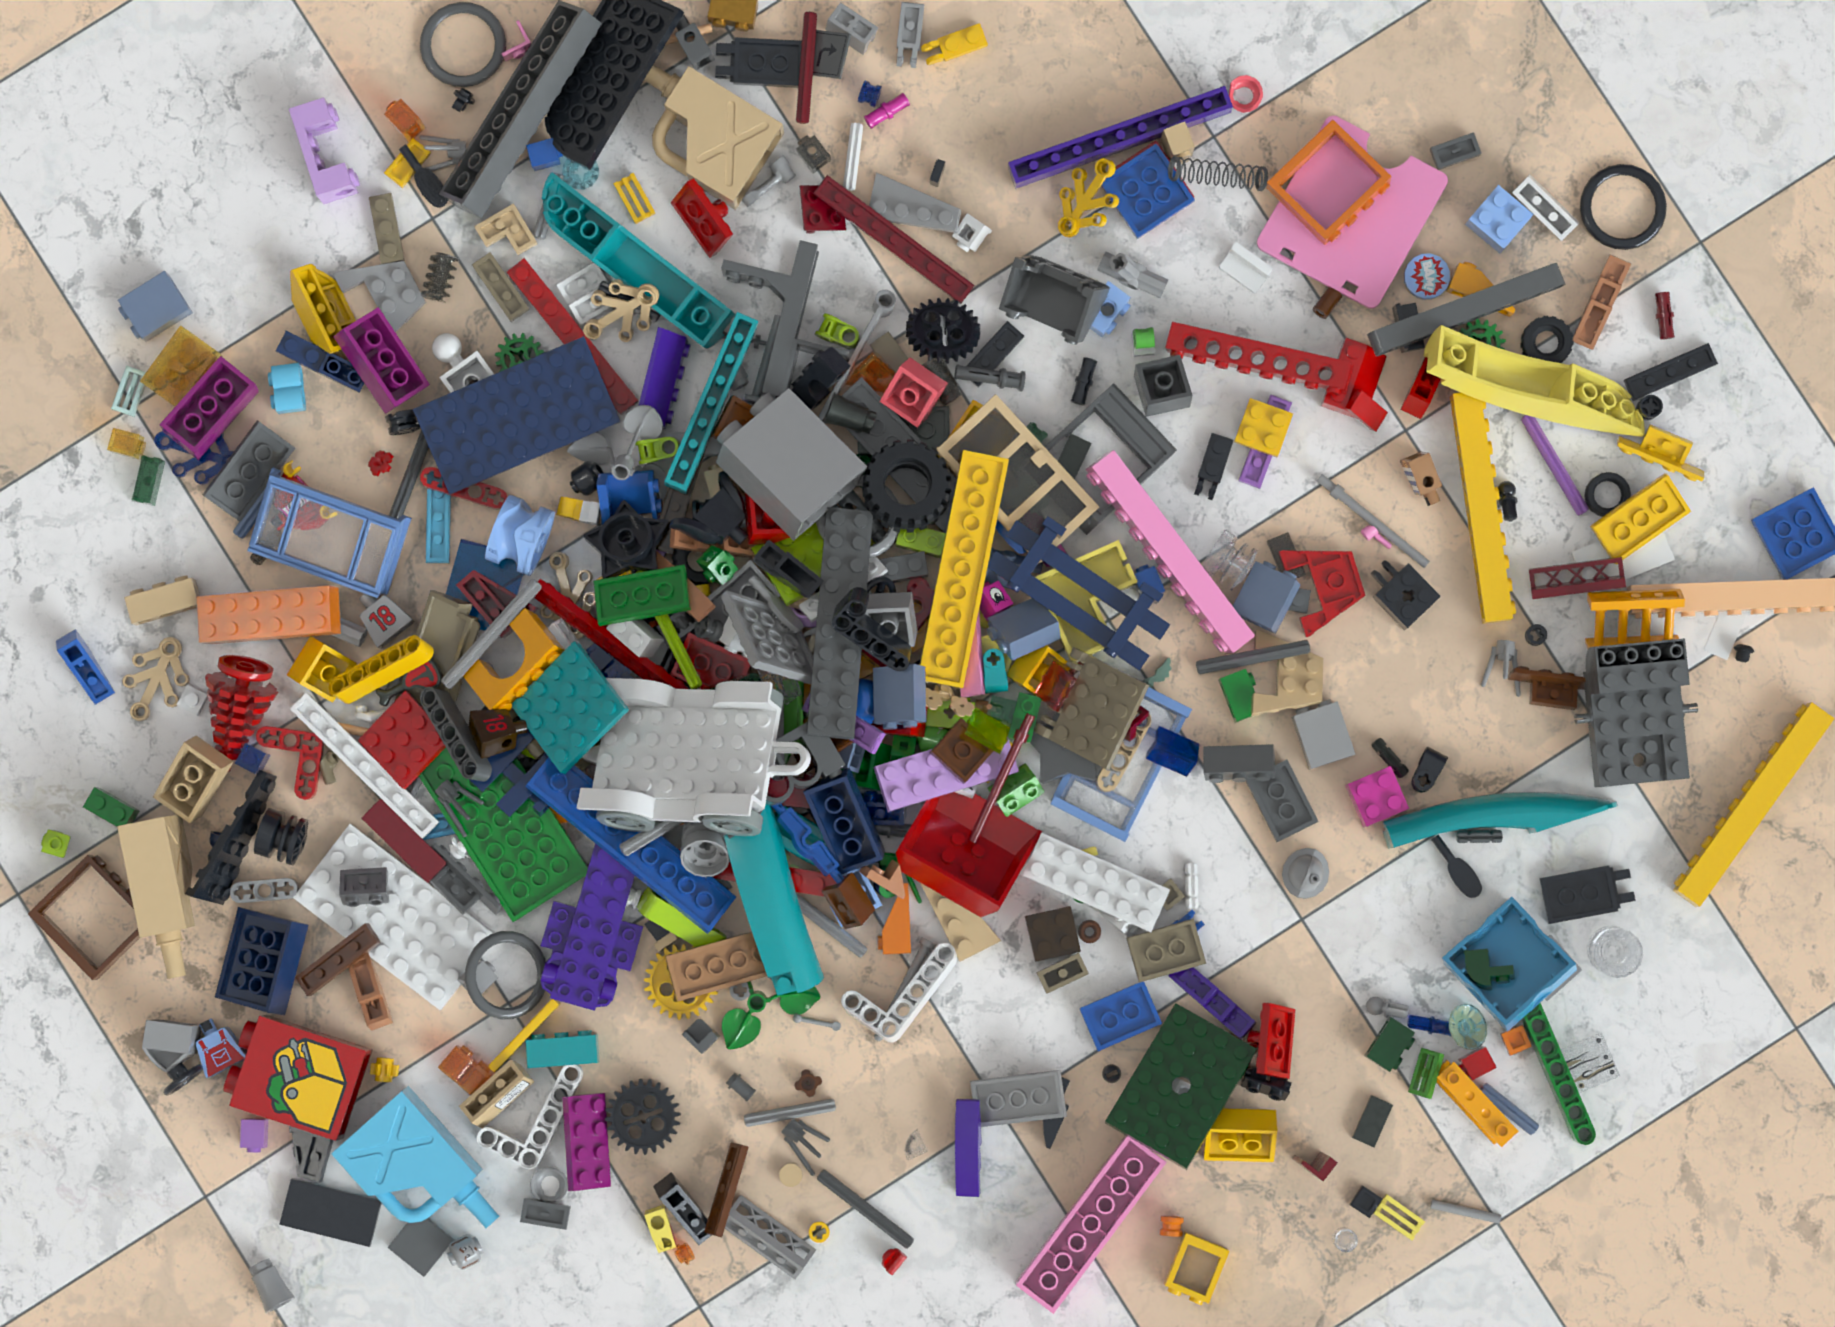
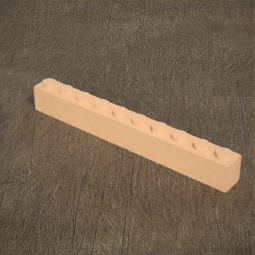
[1627,578,1835,619]

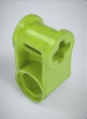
[815,313,860,350]
[635,437,680,465]

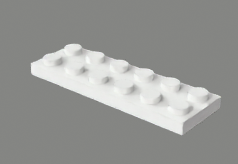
[1023,833,1170,933]

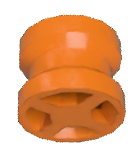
[1159,1216,1184,1237]

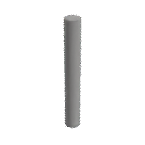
[1430,1199,1501,1224]

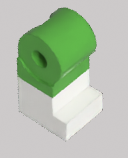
[1132,327,1155,357]

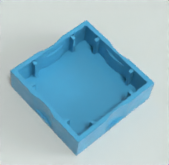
[1442,897,1577,1032]

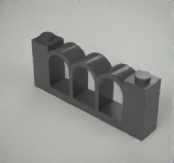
[719,722,845,839]

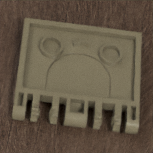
[1034,647,1149,770]

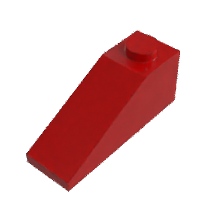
[1400,357,1441,419]

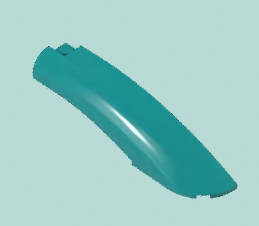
[542,172,736,349]
[1383,792,1618,849]
[724,803,824,996]

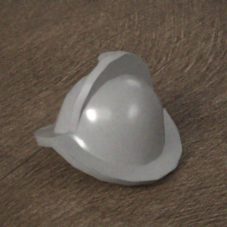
[1282,848,1329,899]

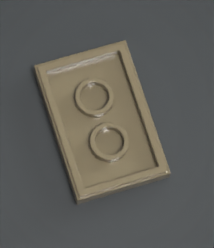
[1126,919,1207,983]

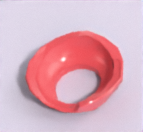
[1229,75,1263,113]

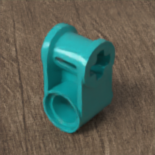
[982,648,1008,694]

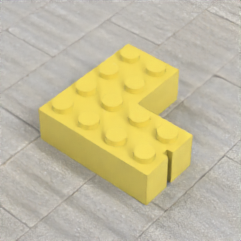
[1035,540,1138,662]

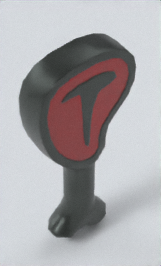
[376,658,442,706]

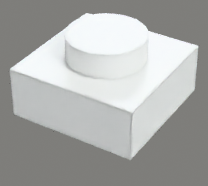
[176,684,208,716]

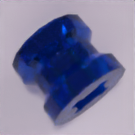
[858,80,882,108]

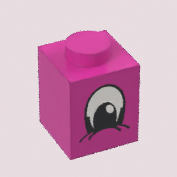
[979,580,1013,621]

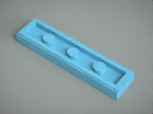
[426,472,451,564]

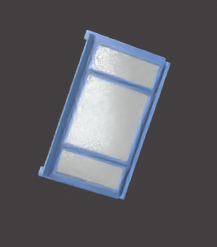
[247,468,412,598]
[1050,687,1192,842]

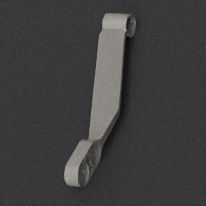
[818,290,896,422]

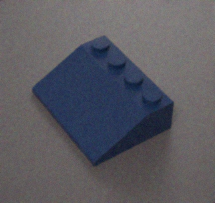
[215,907,309,1015]

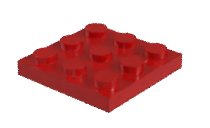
[358,691,446,789]

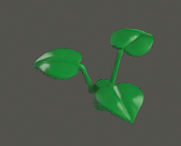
[722,981,821,1050]

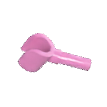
[1361,525,1392,549]

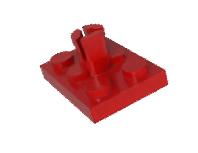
[671,178,733,258]
[1247,1003,1296,1079]

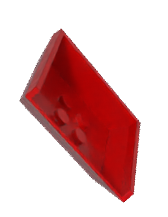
[896,792,1043,917]

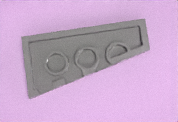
[869,172,961,233]

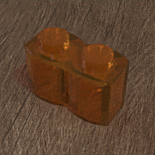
[438,1045,493,1095]

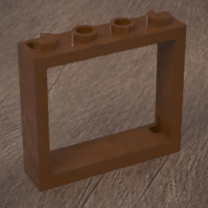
[28,855,140,980]

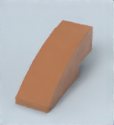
[348,953,393,1031]

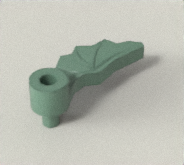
[1143,658,1172,688]

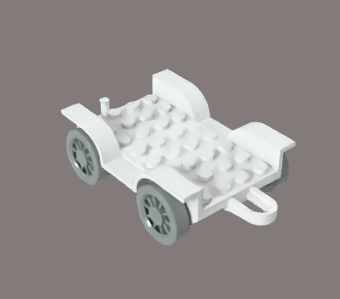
[577,678,811,836]

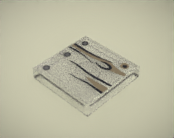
[1561,1033,1620,1093]

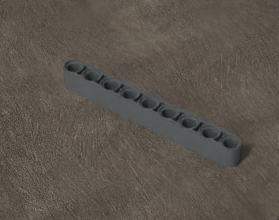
[1367,263,1566,356]

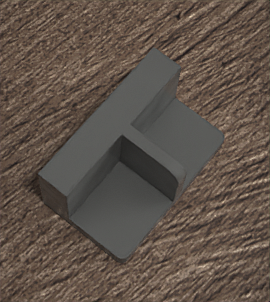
[682,1019,720,1054]

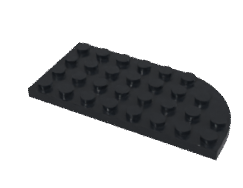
[544,0,684,170]

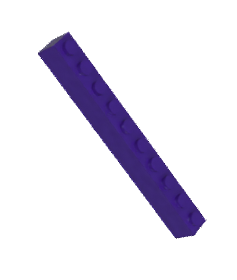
[1008,86,1233,189]

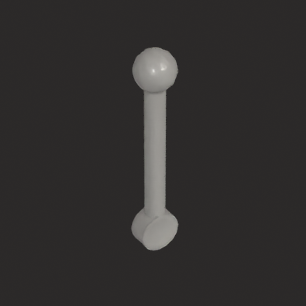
[793,1014,841,1031]

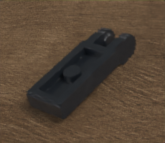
[1194,433,1234,501]

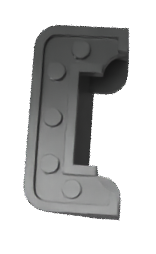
[999,255,1110,345]

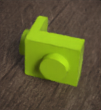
[41,829,71,858]

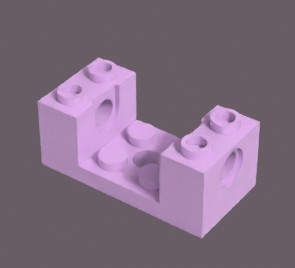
[289,97,360,204]

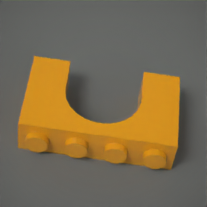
[463,608,565,711]

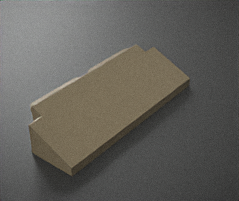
[394,590,480,704]

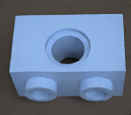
[1090,281,1131,337]

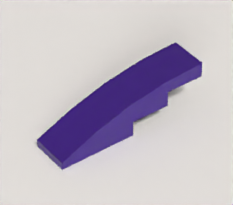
[1168,967,1256,1040]
[955,1099,982,1197]

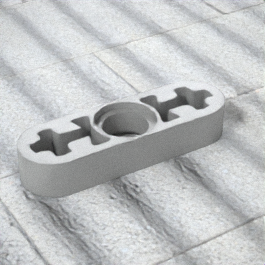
[230,878,299,903]

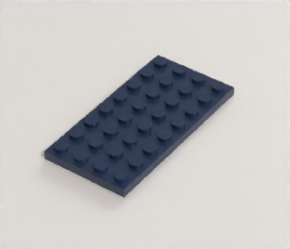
[413,336,621,495]

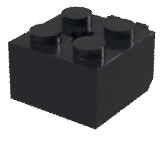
[1371,560,1441,630]

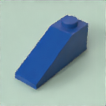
[56,629,115,705]

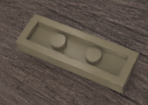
[369,193,405,264]
[472,252,530,322]

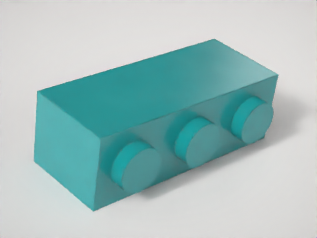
[526,1030,600,1068]

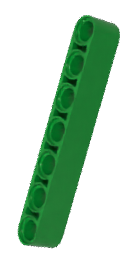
[1522,1003,1596,1145]

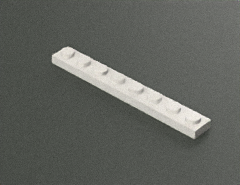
[290,692,439,839]

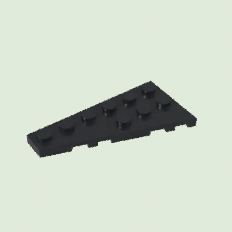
[185,770,277,905]

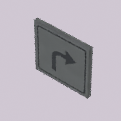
[813,30,851,79]

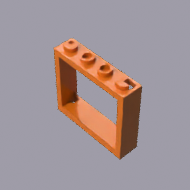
[1266,119,1392,245]

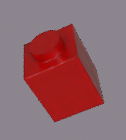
[1458,1046,1497,1081]

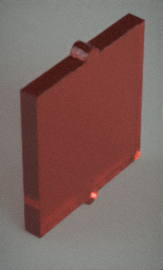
[1035,660,1077,712]

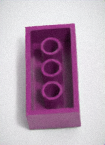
[333,307,430,414]
[159,356,259,460]

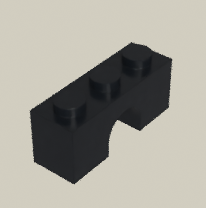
[791,346,851,411]

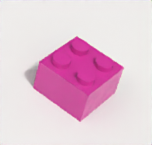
[1345,766,1409,828]

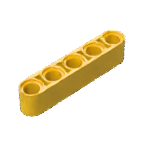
[328,635,434,704]

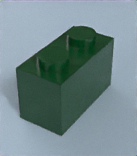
[1364,1017,1415,1072]

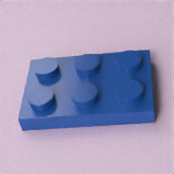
[1079,982,1162,1051]

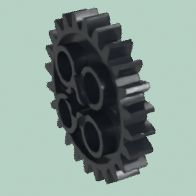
[906,298,980,364]
[605,1078,681,1155]

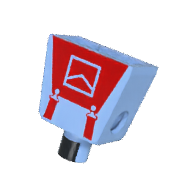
[195,1018,247,1078]

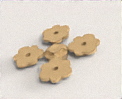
[918,663,975,717]

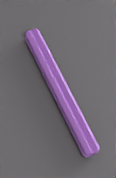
[1521,415,1589,516]

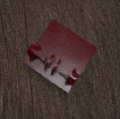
[799,185,846,234]

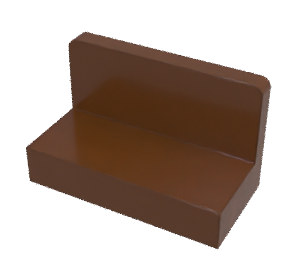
[822,873,875,929]

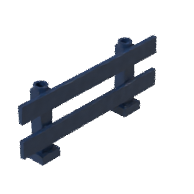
[987,516,1171,671]
[469,647,634,818]

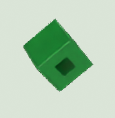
[890,735,917,762]

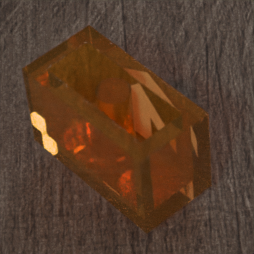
[384,98,426,143]

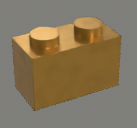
[708,0,759,32]

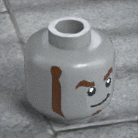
[447,1234,483,1270]

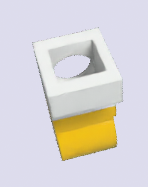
[556,497,601,526]

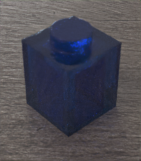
[235,743,271,775]

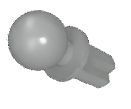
[1366,997,1409,1019]

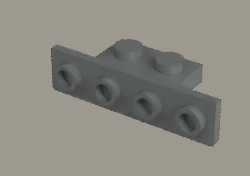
[430,843,502,915]

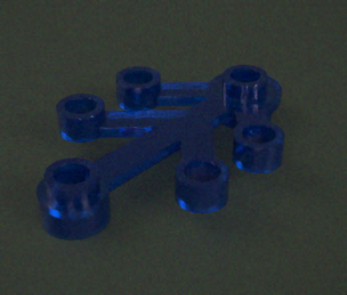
[154,431,234,485]

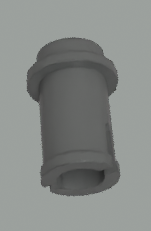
[726,1073,756,1102]

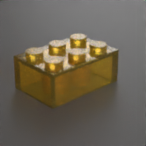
[140,325,223,406]

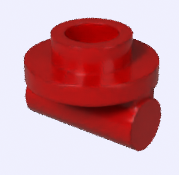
[881,1248,907,1275]

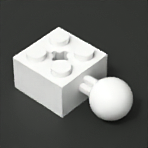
[432,333,494,393]

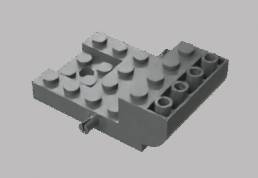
[1574,638,1698,787]

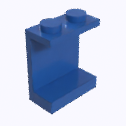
[597,470,663,525]

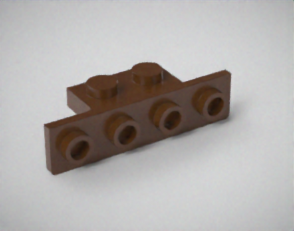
[1508,666,1586,710]

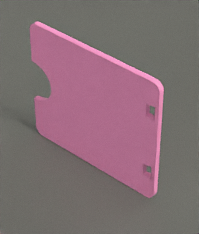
[1257,116,1448,309]

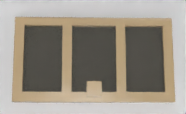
[936,394,1099,564]

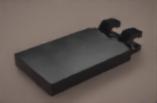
[715,37,802,88]
[1539,865,1636,924]

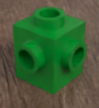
[696,545,738,585]

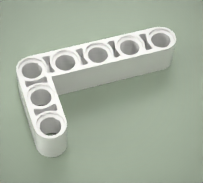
[841,943,958,1042]
[477,1064,584,1169]

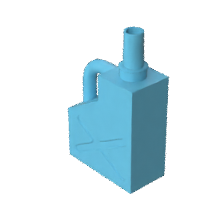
[331,1086,499,1228]

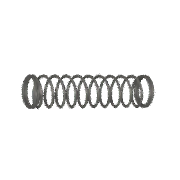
[1168,156,1268,191]

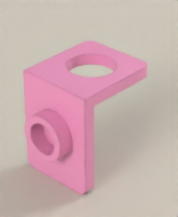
[502,20,531,61]

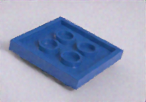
[1101,143,1195,239]
[1751,487,1835,580]

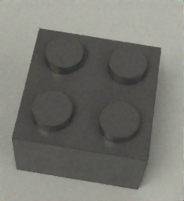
[1134,355,1193,417]

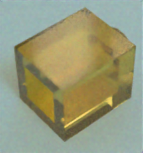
[107,428,146,460]

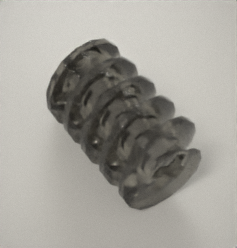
[421,252,459,303]

